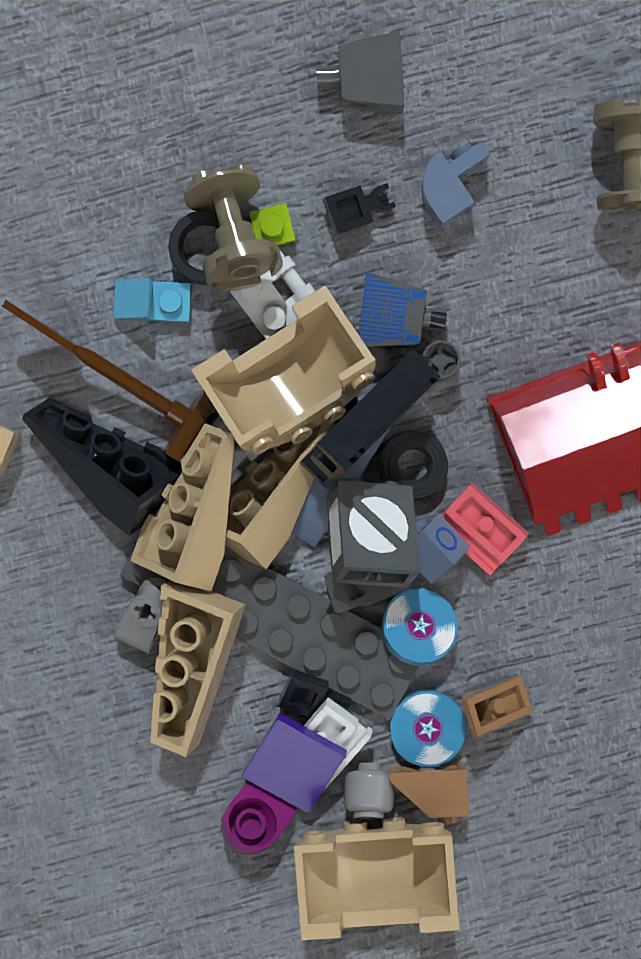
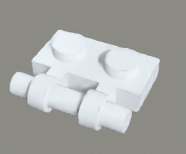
[230,249,315,339]

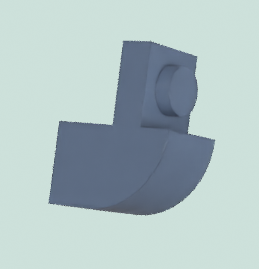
[421,142,490,229]

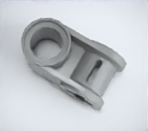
[114,578,166,654]

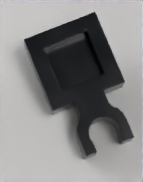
[322,183,396,236]
[278,669,351,718]

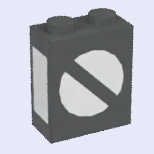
[326,478,420,588]

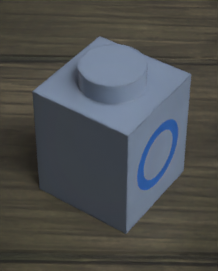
[416,513,470,583]

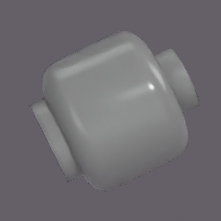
[344,763,394,820]

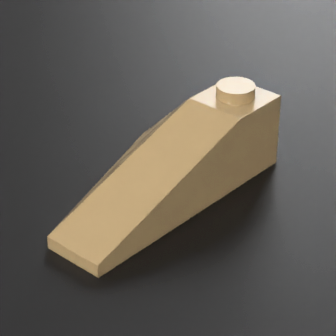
[225,421,335,569]
[130,424,235,591]

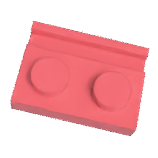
[442,482,529,576]

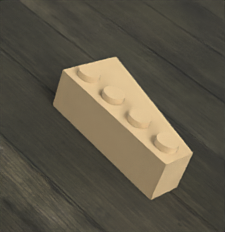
[150,580,246,757]

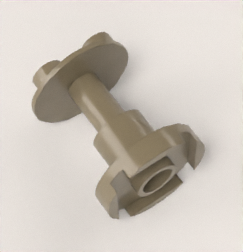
[593,97,641,212]
[184,164,283,291]

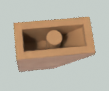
[388,764,469,824]

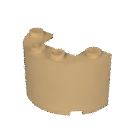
[191,286,376,454]
[294,817,460,940]

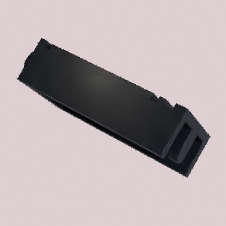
[299,349,440,490]

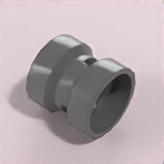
[422,340,461,381]

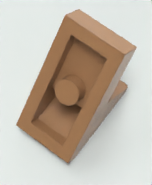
[461,676,533,737]

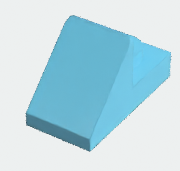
[113,278,192,323]

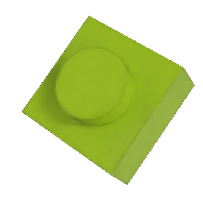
[249,203,296,246]

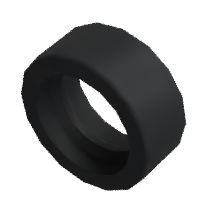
[168,210,220,286]

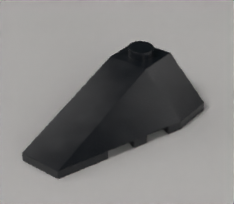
[22,398,182,536]

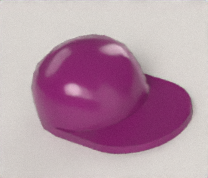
[221,781,296,855]

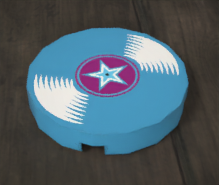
[380,588,458,666]
[390,690,466,767]

